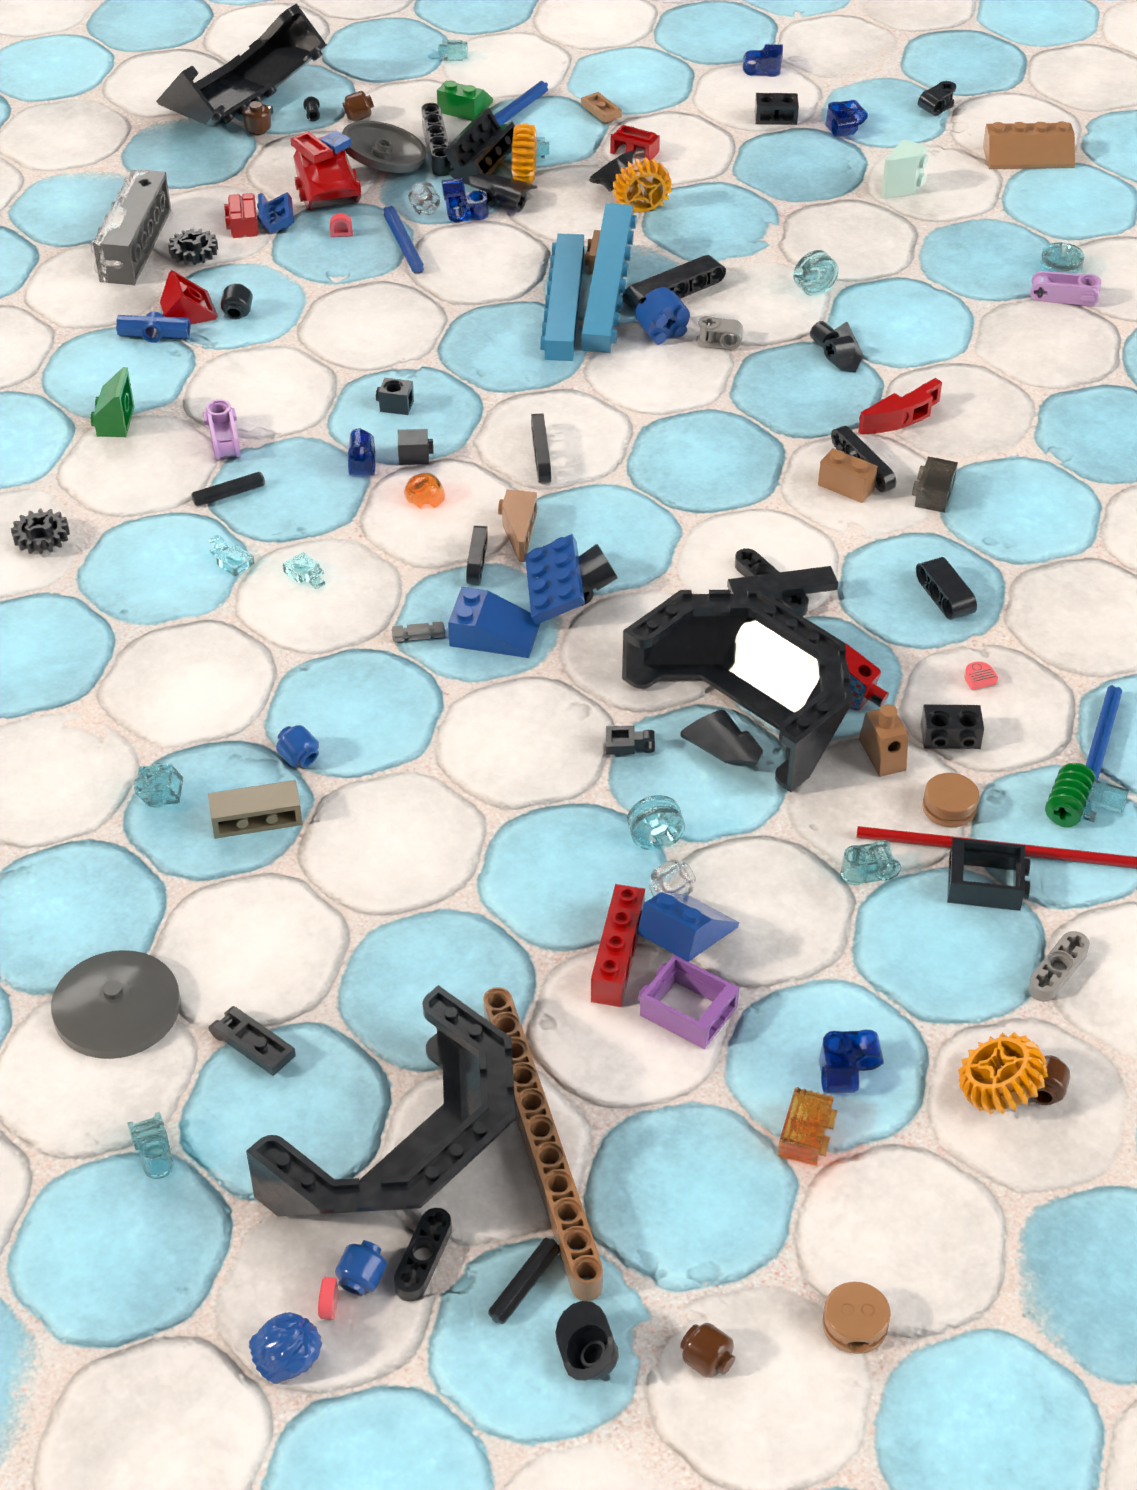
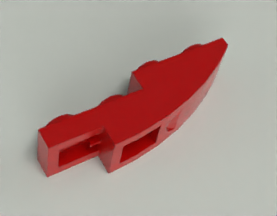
[858,378,942,435]

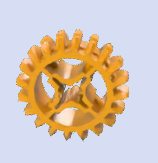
[512,123,537,183]
[613,157,672,214]
[958,1032,1048,1115]

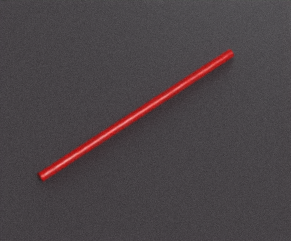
[856,826,1137,869]

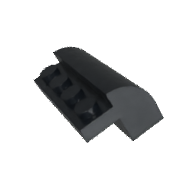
[444,107,515,185]

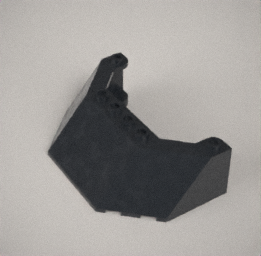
[156,3,327,126]
[622,589,853,792]
[246,985,516,1217]

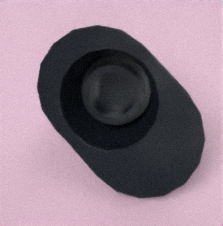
[555,1301,619,1381]

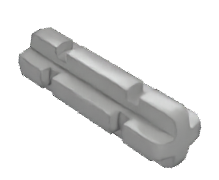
[392,621,445,642]

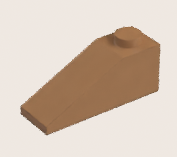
[498,489,537,562]

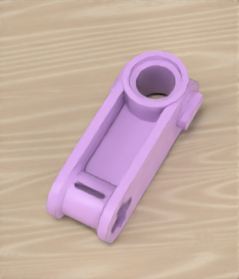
[1030,271,1101,307]
[203,399,241,461]

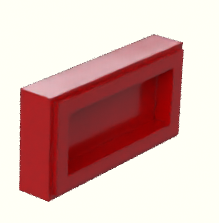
[290,131,333,164]

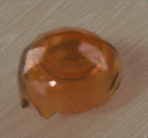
[404,473,446,509]

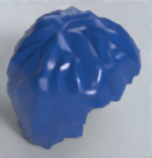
[249,1312,322,1384]

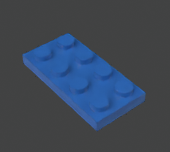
[525,534,585,625]

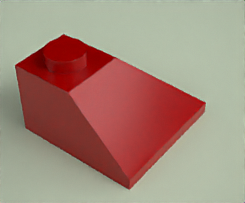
[160,270,218,325]

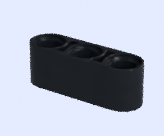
[916,557,977,620]

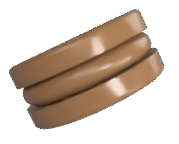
[923,773,979,827]
[822,1282,891,1354]

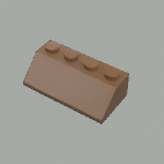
[983,121,1075,169]

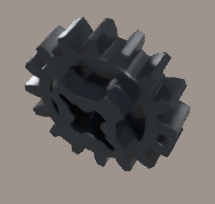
[168,228,218,265]
[11,508,70,554]

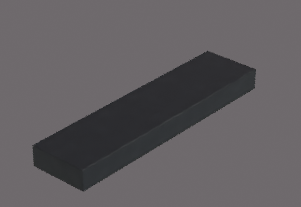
[727,566,838,598]

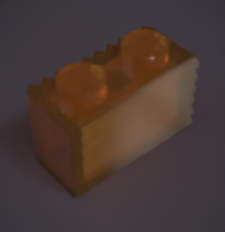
[778,1087,838,1166]

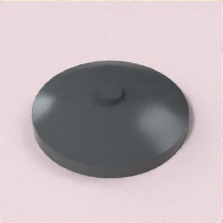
[342,121,427,173]
[51,950,181,1059]

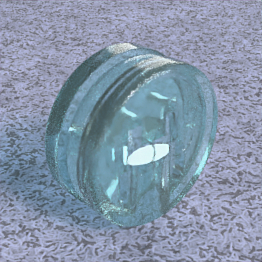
[1040,242,1084,274]
[793,250,839,296]
[627,795,685,851]

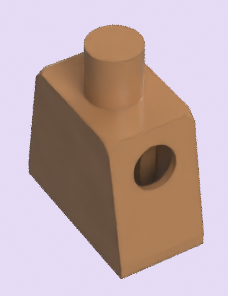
[859,704,908,777]

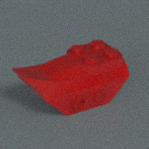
[293,135,361,210]

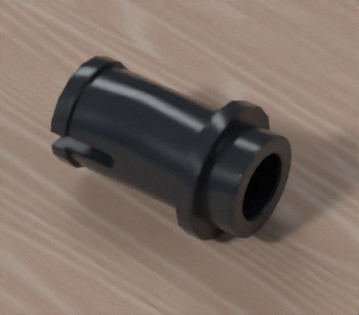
[303,96,320,122]

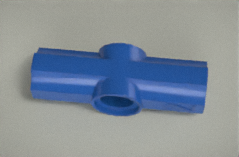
[116,311,191,343]

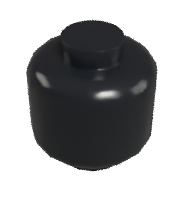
[221,284,253,319]

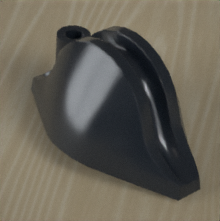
[589,150,634,192]

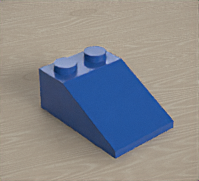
[448,587,541,658]
[637,892,739,962]

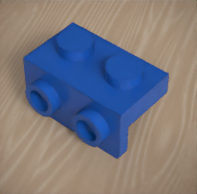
[257,192,294,234]

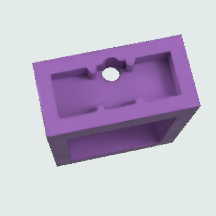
[638,954,739,1049]

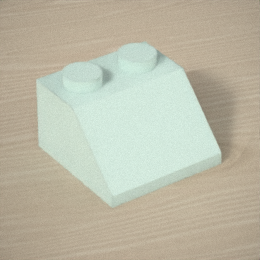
[881,139,928,199]

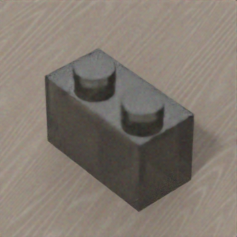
[912,456,958,513]

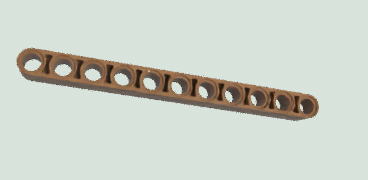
[483,987,603,1301]

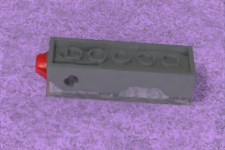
[91,169,171,285]

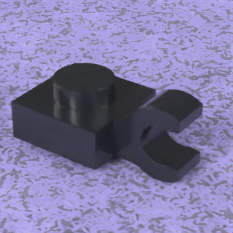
[606,726,655,755]

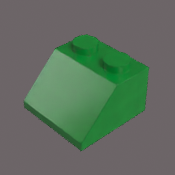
[437,80,493,121]
[90,367,135,437]

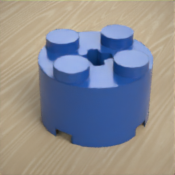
[635,287,690,345]

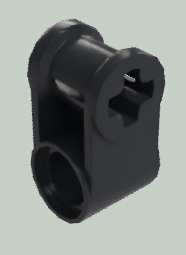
[918,81,956,116]

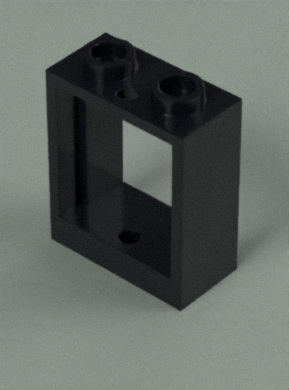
[947,838,1030,911]

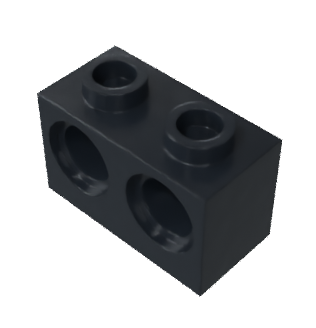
[754,93,799,125]
[920,704,984,749]

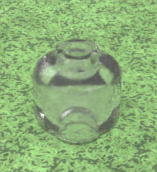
[408,182,441,215]
[649,859,696,897]

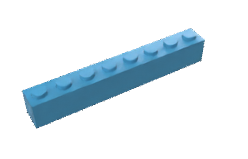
[582,203,637,353]
[540,233,584,361]

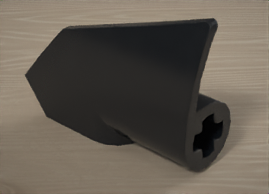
[469,174,537,212]
[810,321,864,373]
[579,544,618,606]
[680,710,763,765]

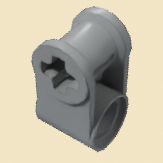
[696,316,743,350]

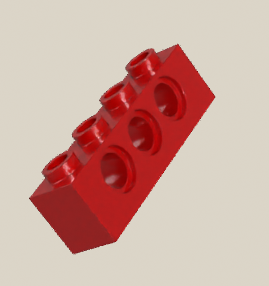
[591,884,645,1007]

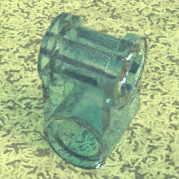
[840,840,901,885]
[127,1112,174,1179]

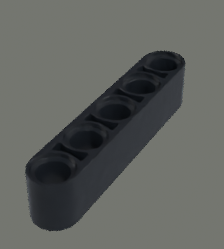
[421,103,451,176]
[622,255,726,311]

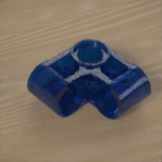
[742,44,783,77]
[825,100,868,137]
[441,178,489,223]
[348,428,376,475]
[819,1029,884,1094]

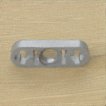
[1028,931,1090,1002]

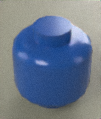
[276,725,319,768]
[335,1240,387,1296]

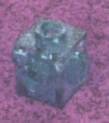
[134,763,184,807]

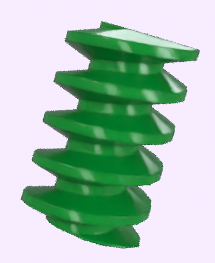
[1045,763,1096,827]

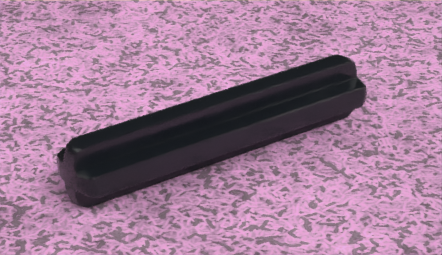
[191,472,265,506]
[488,1238,560,1324]

